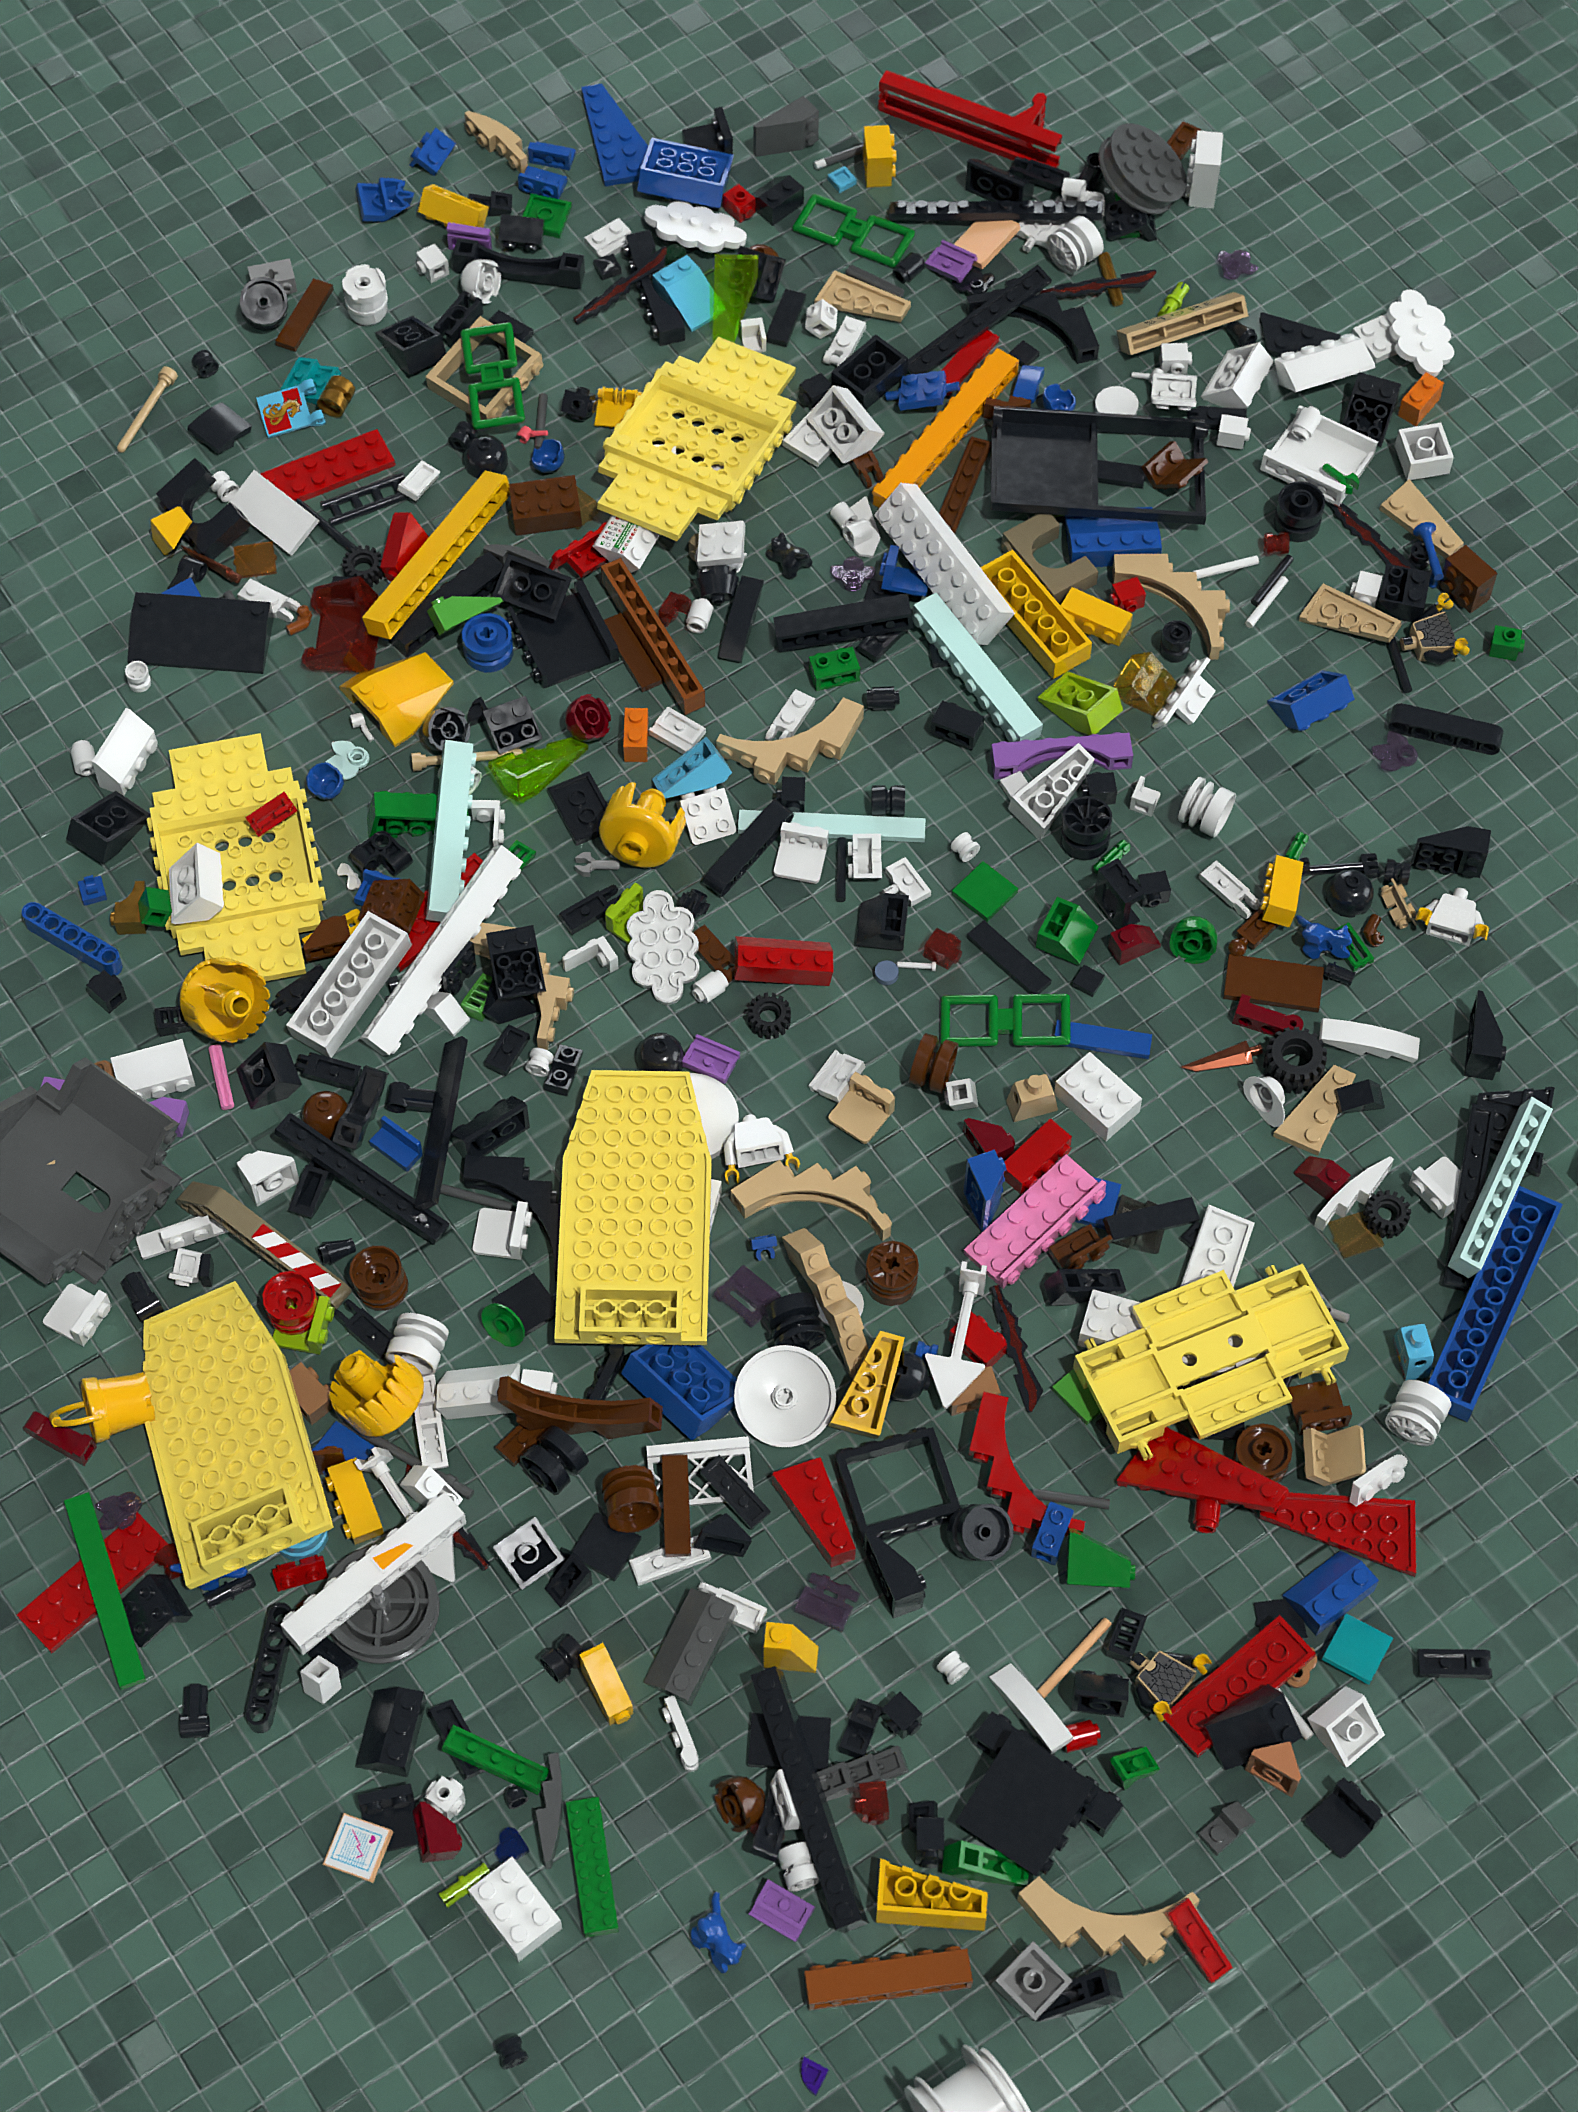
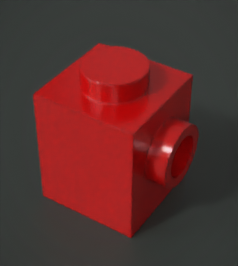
[723,184,756,223]
[1109,577,1146,613]

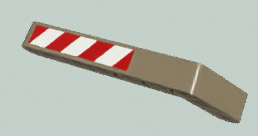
[176,1181,352,1310]

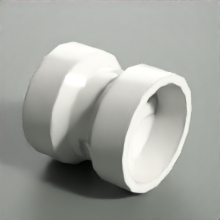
[209,471,239,502]
[125,661,151,693]

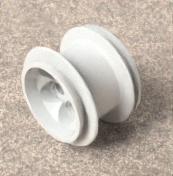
[904,2045,1031,2112]

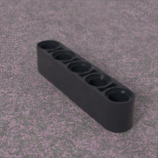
[1388,703,1504,755]
[703,799,794,897]
[246,1602,292,1733]

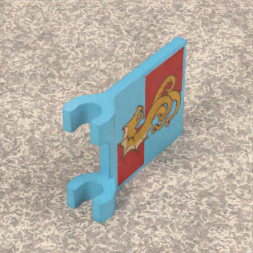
[256,379,326,439]

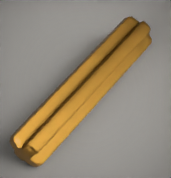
[1098,252,1124,306]

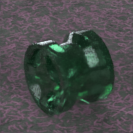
[665,244,686,267]

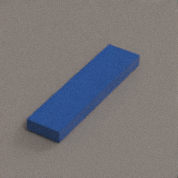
[1055,1020,1152,1059]

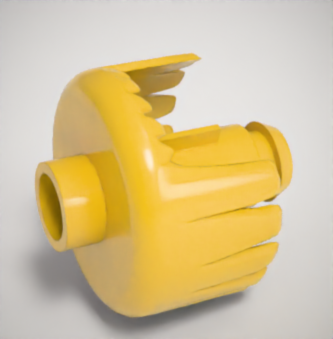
[599,782,686,868]
[179,957,270,1043]
[329,1350,424,1437]

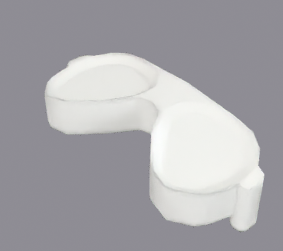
[337,863,361,890]

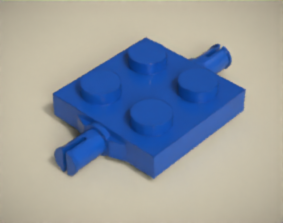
[886,370,960,411]

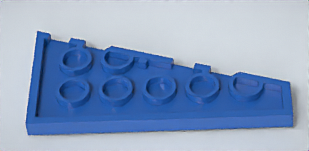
[581,84,648,186]

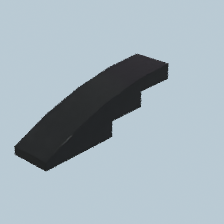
[719,575,764,663]

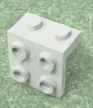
[1151,372,1197,410]
[676,786,736,845]
[774,822,829,884]
[1409,1157,1460,1219]
[473,1201,532,1260]
[43,1284,112,1347]

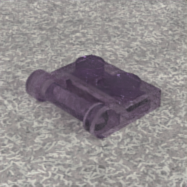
[714,1265,781,1327]

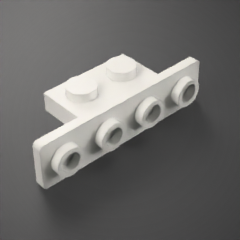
[1152,657,1216,729]
[136,1215,229,1260]

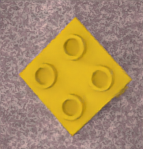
[594,386,642,427]

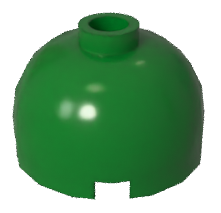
[1169,916,1218,964]

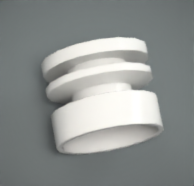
[1046,216,1104,274]
[1178,777,1236,838]
[386,1313,449,1376]
[1385,1380,1452,1446]

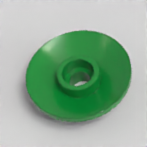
[481,1303,525,1347]

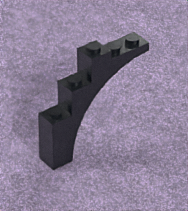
[966,278,1099,364]
[463,1155,561,1282]

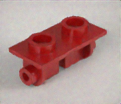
[245,791,297,837]
[272,1554,328,1592]

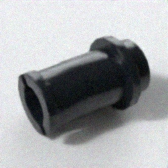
[1324,962,1356,986]

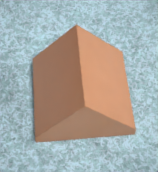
[1245,1742,1301,1797]

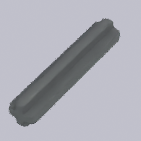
[846,265,904,298]

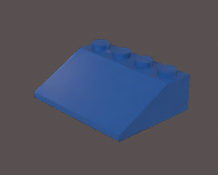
[637,138,734,208]
[1064,507,1162,567]
[621,1344,737,1441]

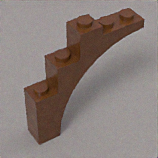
[497,1376,663,1440]

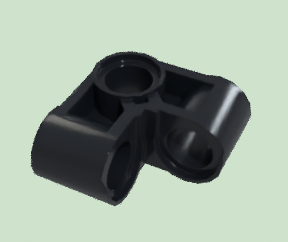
[349,831,413,876]

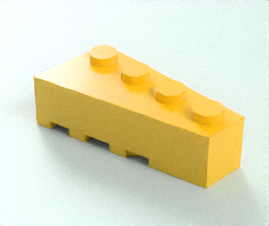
[828,1331,905,1439]
[876,1859,988,1931]

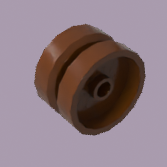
[909,1033,959,1094]
[1232,1423,1292,1483]

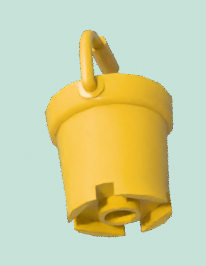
[49,1372,155,1443]

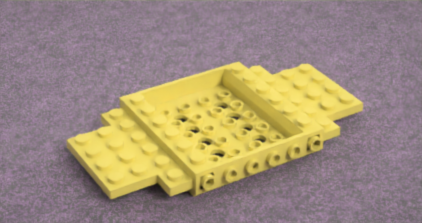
[597,337,797,541]
[147,733,326,981]

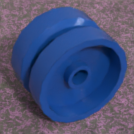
[462,613,514,673]

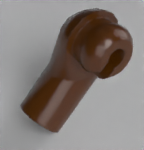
[1363,914,1384,947]

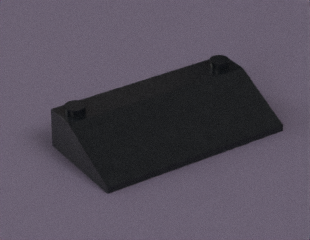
[127,592,274,674]

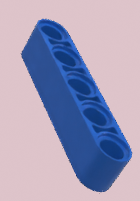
[22,902,123,976]

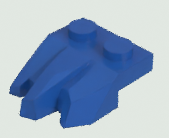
[356,178,414,221]

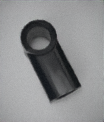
[1078,152,1104,192]
[167,555,207,589]
[386,1082,436,1113]
[121,1272,164,1323]
[180,1684,210,1738]

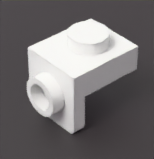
[168,1248,204,1287]

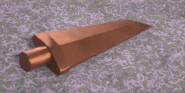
[180,545,242,583]
[1181,1041,1263,1072]

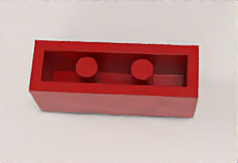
[1004,1118,1072,1194]

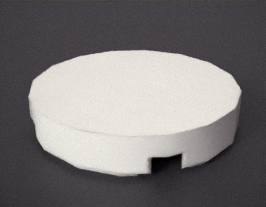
[1095,386,1139,415]

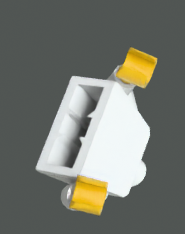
[1415,888,1489,946]
[724,1114,800,1184]

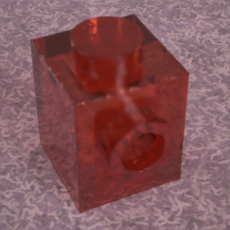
[924,928,962,970]
[855,1781,889,1825]

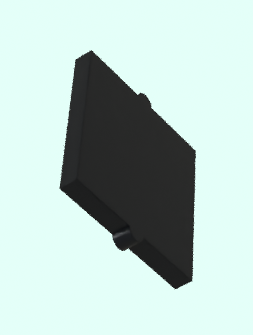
[1254,1599,1307,1639]

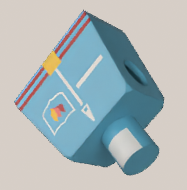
[1393,1324,1434,1381]

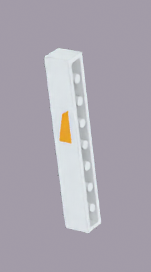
[280,1492,466,1655]

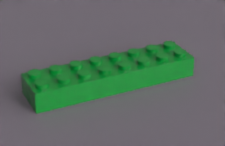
[566,1797,619,1938]

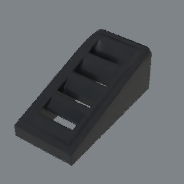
[154,1006,194,1037]
[1106,1608,1147,1665]

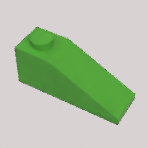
[427,596,503,635]

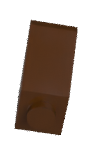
[303,915,350,962]

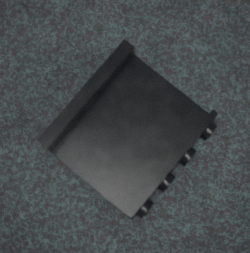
[505,580,619,689]
[956,1730,1098,1877]

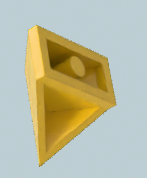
[151,507,192,555]

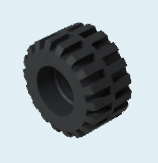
[1263,1027,1327,1094]

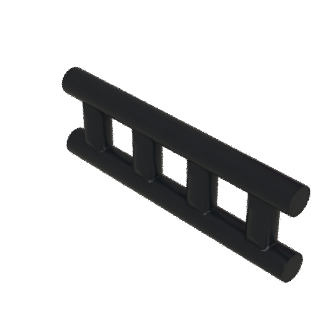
[320,472,410,526]

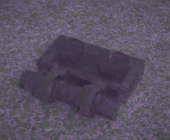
[795,1573,861,1632]

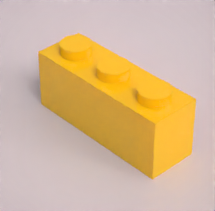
[418,184,489,228]
[1060,587,1133,646]
[1260,855,1304,928]
[325,1458,384,1545]

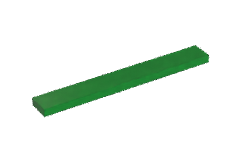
[64,1492,147,1690]

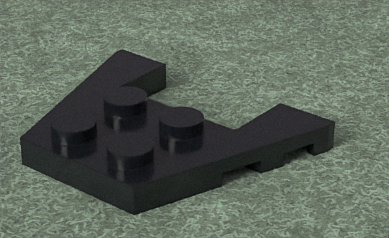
[1476,1087,1555,1177]

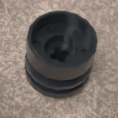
[764,1292,827,1351]

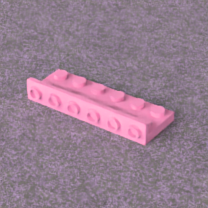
[964,1154,1106,1289]

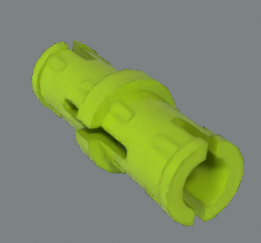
[1158,282,1189,317]
[438,1862,491,1908]

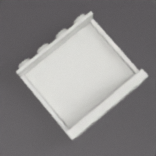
[1260,405,1378,507]

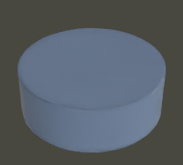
[875,960,899,985]

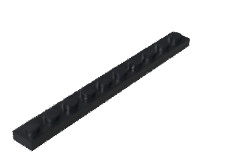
[889,200,1103,221]

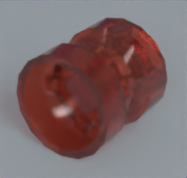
[1263,532,1289,555]
[154,1543,183,1580]

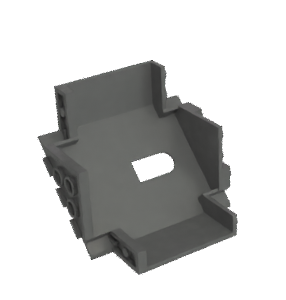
[0,1057,183,1285]

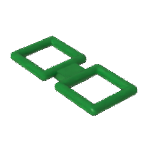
[792,194,915,268]
[461,322,525,430]
[940,994,1071,1047]

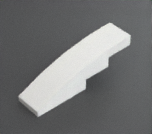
[1319,1018,1420,1063]
[1314,1157,1394,1231]
[414,1374,449,1470]
[989,1663,1073,1754]

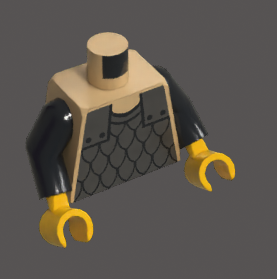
[1400,593,1470,665]
[1130,1651,1212,1722]

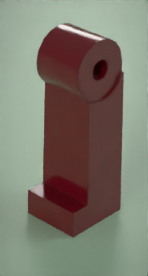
[1232,994,1304,1037]
[23,1411,97,1467]

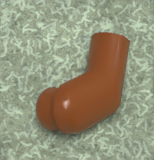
[285,605,312,636]

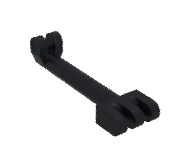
[1300,853,1380,879]

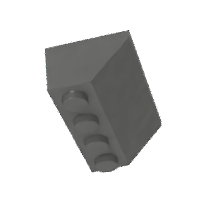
[644,1588,738,1706]

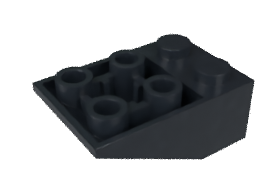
[1342,372,1401,447]
[1411,826,1491,878]
[486,925,546,1000]

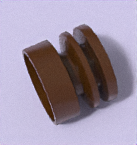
[865,1241,919,1306]
[349,1246,409,1311]
[601,1465,661,1533]

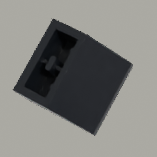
[1379,564,1431,623]
[480,696,542,755]
[856,893,909,950]

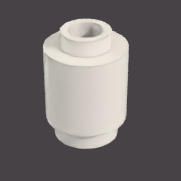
[1291,406,1322,441]
[686,598,714,633]
[71,740,95,776]
[692,970,729,1004]

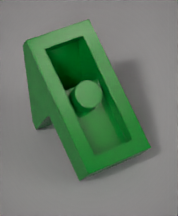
[1110,1747,1160,1790]

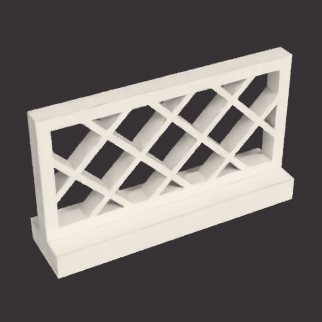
[646,1436,754,1509]

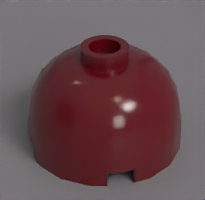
[564,694,611,742]

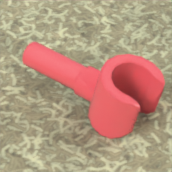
[516,426,548,444]

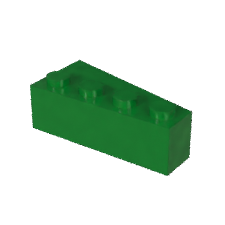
[367,791,468,838]

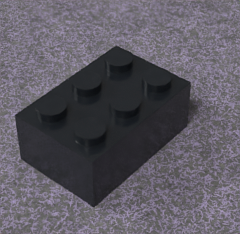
[831,335,908,410]

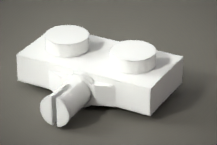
[882,857,931,907]

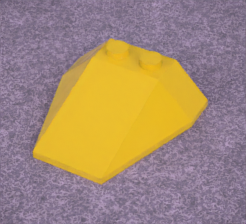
[339,652,454,748]

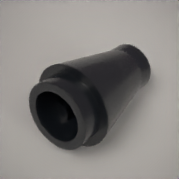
[1226,321,1257,347]
[317,1238,356,1265]

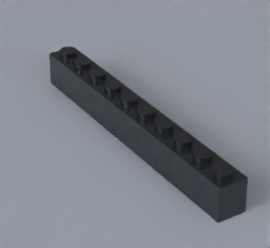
[750,1666,869,1933]

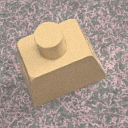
[1006,1074,1058,1122]

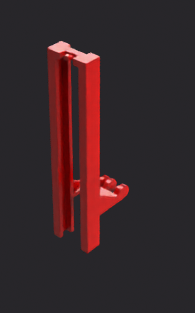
[878,70,1063,168]

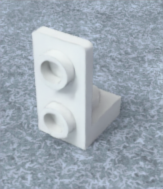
[471,800,505,846]
[562,936,619,973]

